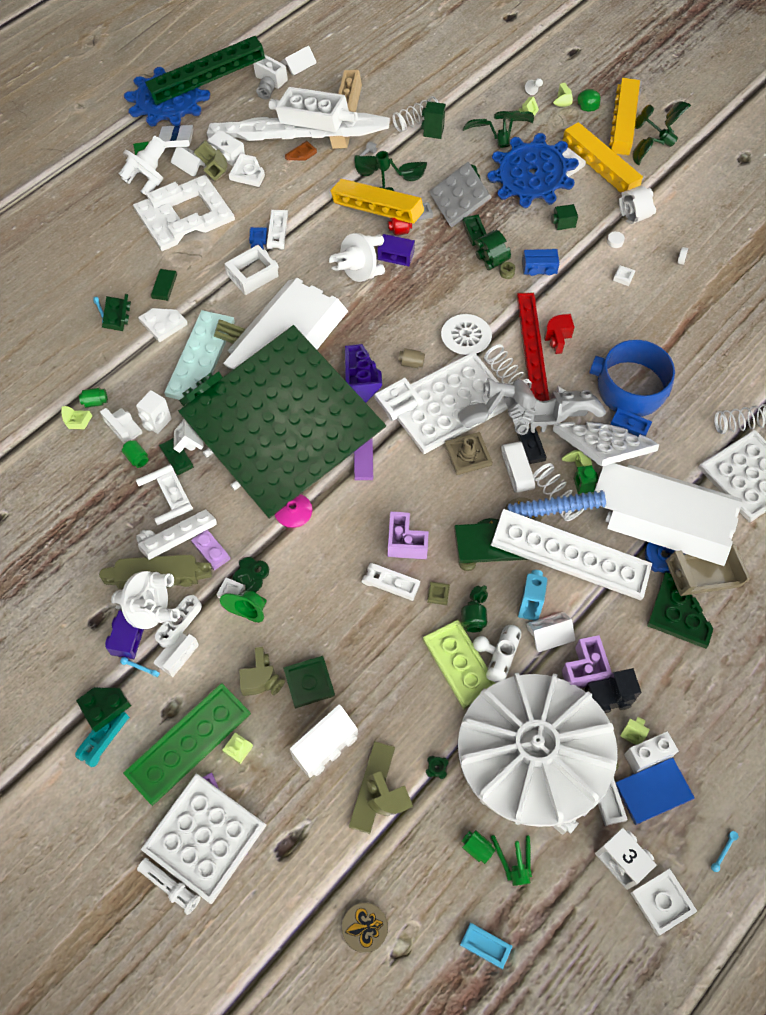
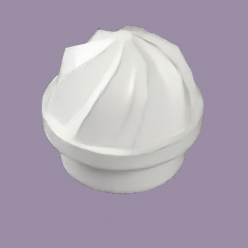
[136,530,156,544]

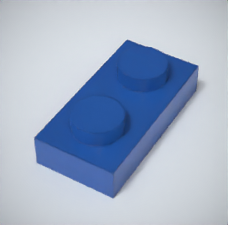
[610,408,652,437]

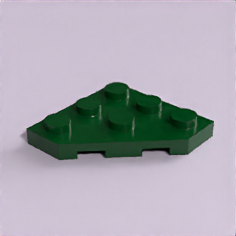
[647,572,714,649]

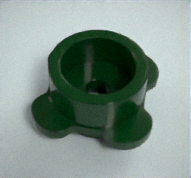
[469,585,488,604]
[426,756,449,779]

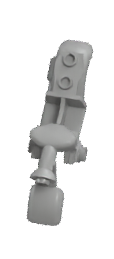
[458,378,606,435]

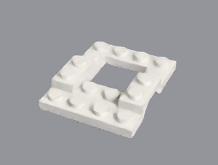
[133,175,235,251]

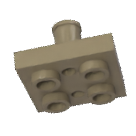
[445,432,493,475]

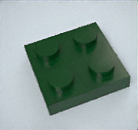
[283,656,335,709]

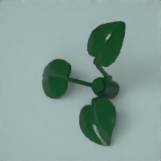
[633,101,691,166]
[463,110,534,148]
[355,151,427,191]

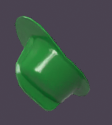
[220,590,267,623]

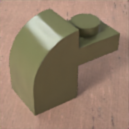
[194,140,228,181]
[239,647,275,696]
[367,771,413,816]

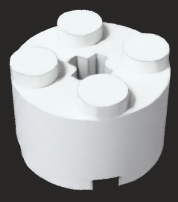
[619,185,656,224]

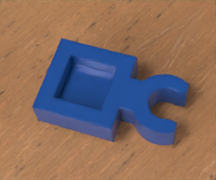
[249,227,267,250]

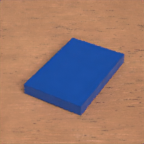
[616,758,695,825]

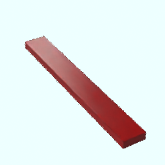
[517,293,550,401]

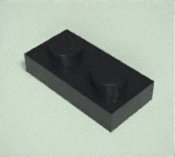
[517,428,547,464]

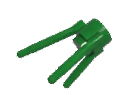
[491,835,532,886]

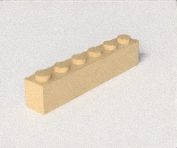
[329,70,362,149]

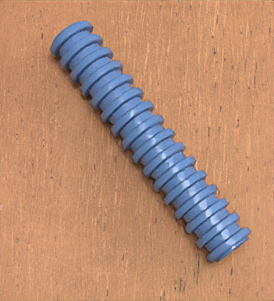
[507,490,606,518]

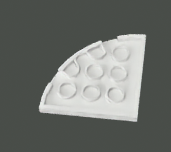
[553,422,659,466]

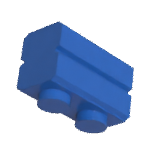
[522,249,560,276]

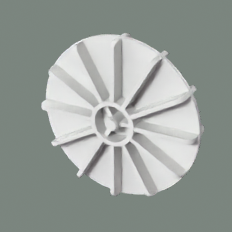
[458,672,617,827]

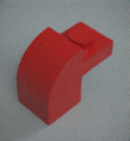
[544,314,575,354]

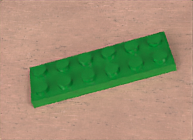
[123,683,251,806]

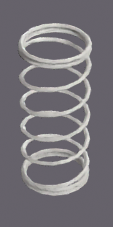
[392,96,439,132]
[484,344,532,388]
[714,404,766,434]
[533,463,584,521]

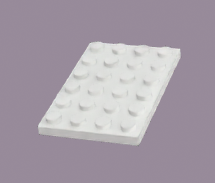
[392,352,508,455]

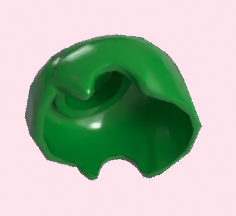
[577,89,601,112]

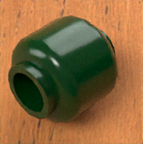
[461,601,488,633]

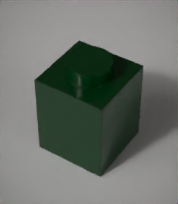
[551,204,578,230]

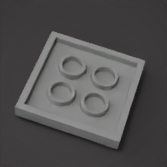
[429,162,492,227]

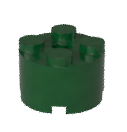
[475,229,511,270]

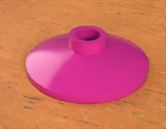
[275,494,312,528]

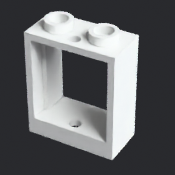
[224,245,279,295]

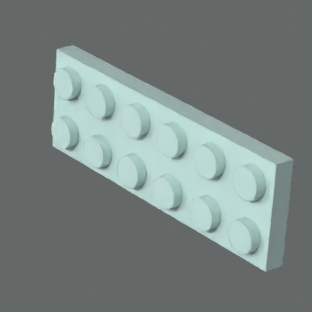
[164,310,235,400]

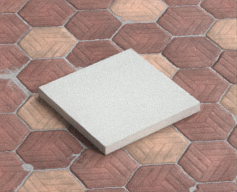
[698,430,766,523]
[141,773,267,904]

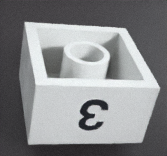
[595,828,657,890]

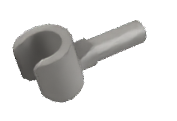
[359,142,377,156]

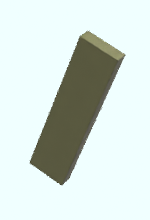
[349,741,395,834]

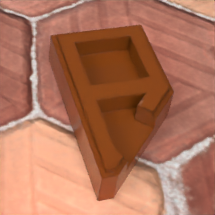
[285,141,317,161]

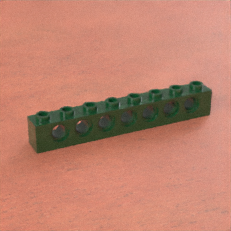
[145,35,265,105]

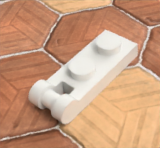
[267,210,288,250]
[362,563,421,601]

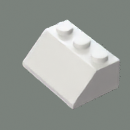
[290,704,358,778]

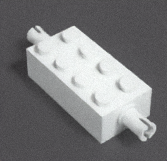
[269,87,357,132]

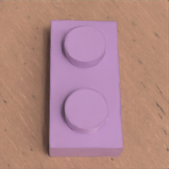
[191,530,230,571]

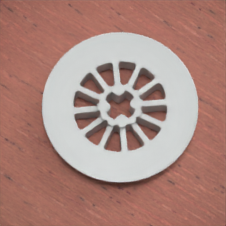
[441,314,492,355]

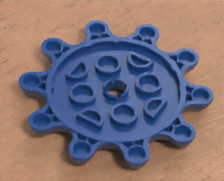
[124,67,210,127]
[487,133,579,209]

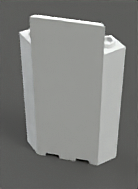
[223,278,348,370]
[595,463,743,566]

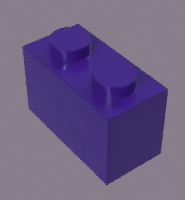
[378,234,415,267]
[105,610,144,660]

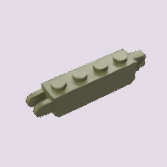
[99,555,212,590]

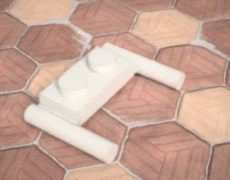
[136,464,193,525]

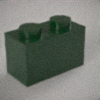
[421,101,446,139]

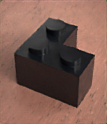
[585,668,642,714]

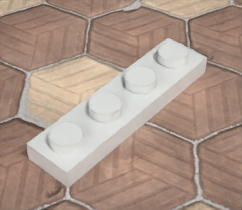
[138,509,217,560]

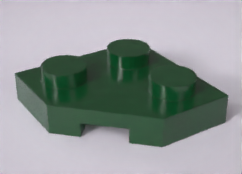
[179,371,223,406]
[76,687,132,732]

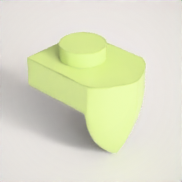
[553,83,572,107]
[61,406,92,429]
[562,449,592,467]

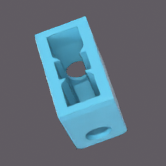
[518,570,547,621]

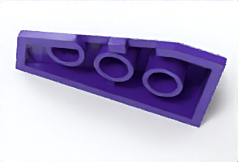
[345,344,382,403]

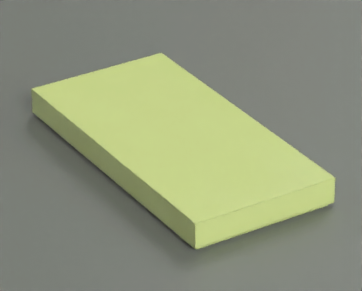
[423,620,496,710]

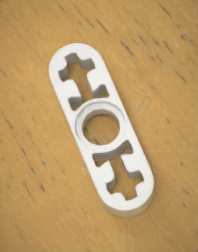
[155,595,202,648]

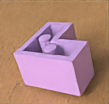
[388,512,429,559]
[562,635,612,688]

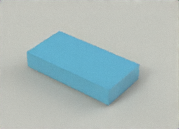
[460,923,513,969]

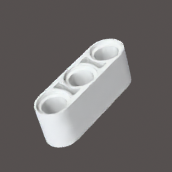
[501,441,535,493]

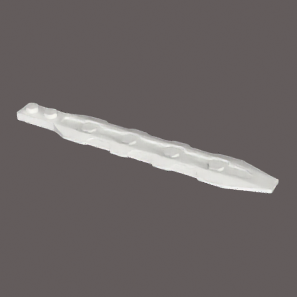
[207,113,390,141]

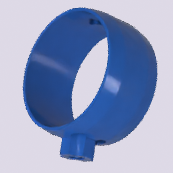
[589,340,675,417]

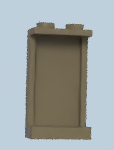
[666,544,750,596]

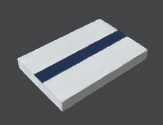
[159,125,194,147]

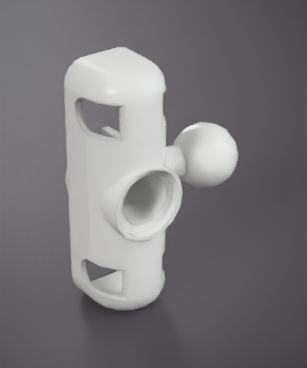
[473,625,521,683]

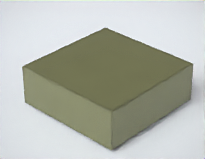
[427,582,450,605]

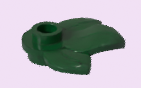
[232,557,269,592]

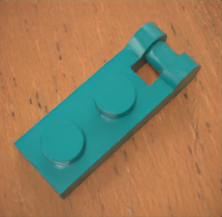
[75,712,130,767]

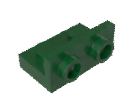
[102,294,131,331]

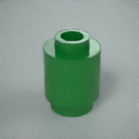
[79,387,108,408]
[122,440,149,468]
[461,830,496,864]

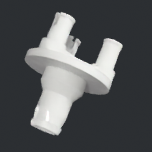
[118,136,167,196]
[329,233,385,282]
[111,571,180,629]

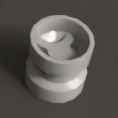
[256,77,275,100]

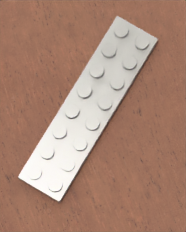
[491,509,652,600]

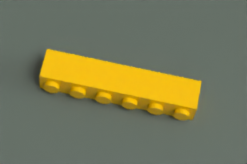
[609,78,640,155]
[562,122,643,193]
[330,178,424,224]

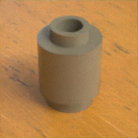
[399,348,425,369]

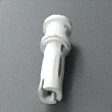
[137,858,201,915]

